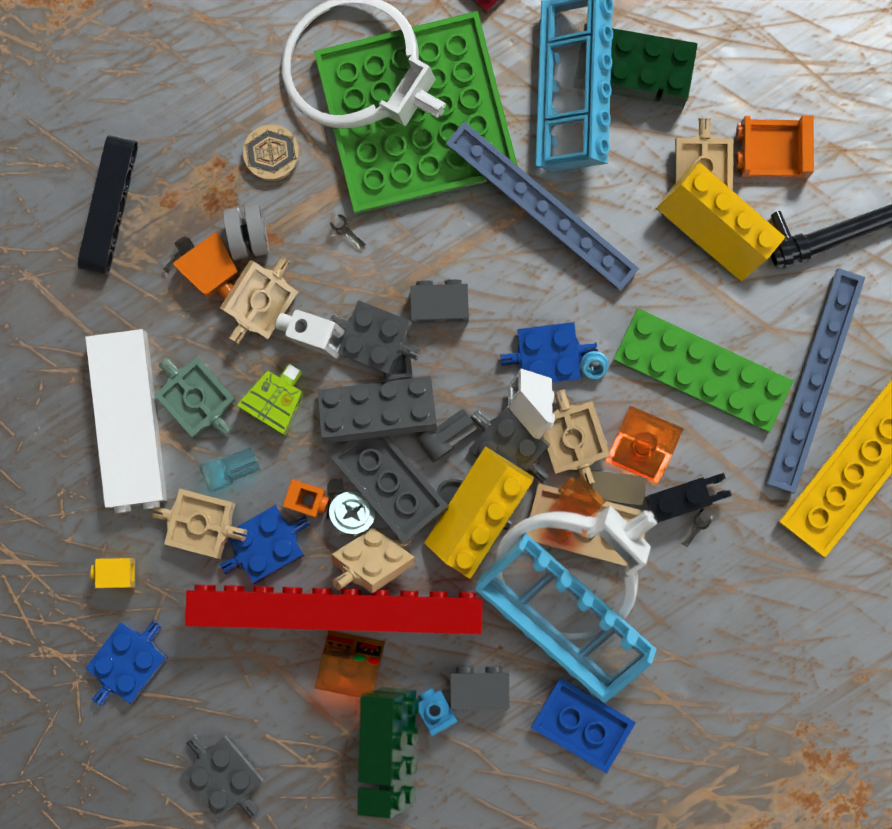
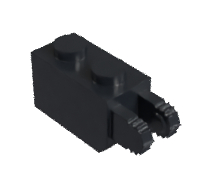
[645,473,732,523]

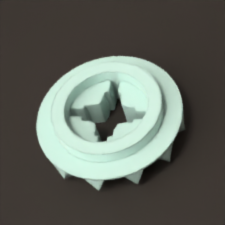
[329,491,375,536]

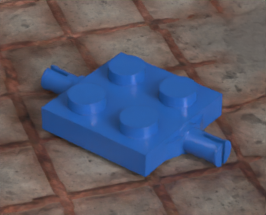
[500,322,598,382]
[220,505,311,584]
[85,620,168,706]

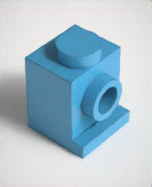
[417,688,458,736]

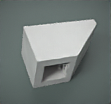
[508,369,555,439]

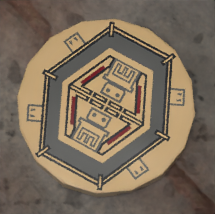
[243,124,299,181]

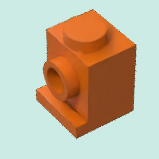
[283,479,329,518]

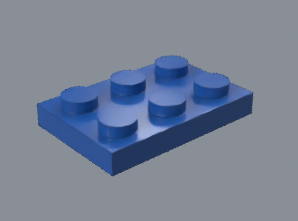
[531,677,636,773]

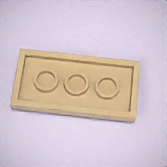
[526,483,646,567]

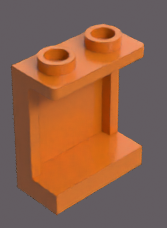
[736,115,814,178]

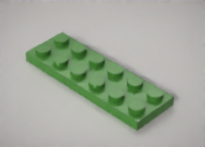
[613,308,794,433]

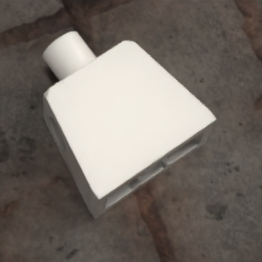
[275,310,345,360]

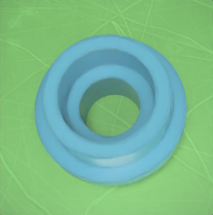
[580,351,609,379]

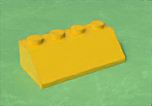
[655,162,785,281]
[424,446,534,579]

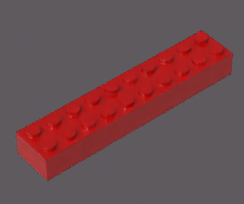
[185,585,483,634]

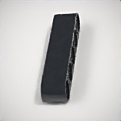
[78,135,138,275]

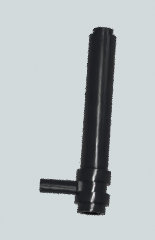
[770,203,892,268]

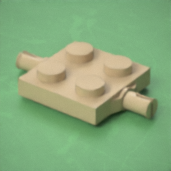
[675,118,733,191]
[220,256,298,344]
[543,389,611,486]
[152,489,247,559]
[331,527,414,593]

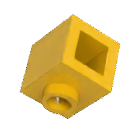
[90,558,135,588]

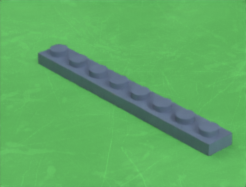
[445,121,639,291]
[766,268,865,494]

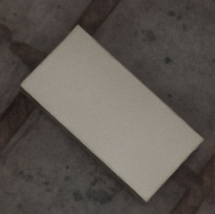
[586,470,647,506]

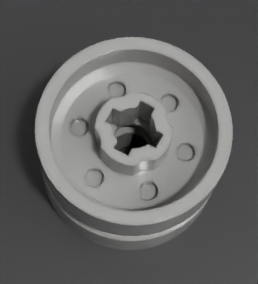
[223,203,269,261]

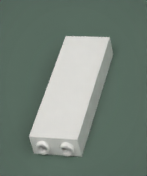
[85,329,167,513]

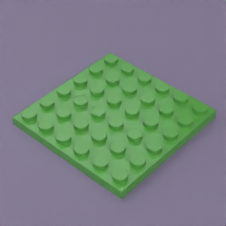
[314,11,518,214]

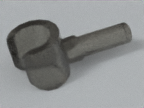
[330,214,366,249]
[163,236,194,274]
[326,478,344,519]
[681,509,714,547]

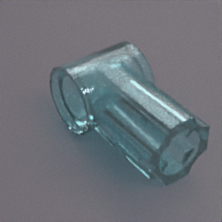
[199,447,261,493]

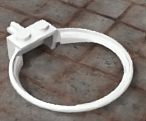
[281,0,446,129]
[493,505,657,639]

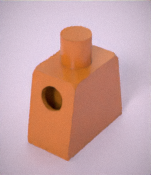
[173,231,240,301]

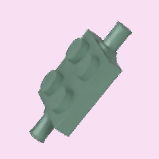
[154,357,236,438]

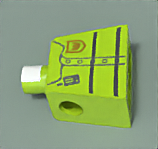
[237,364,304,436]

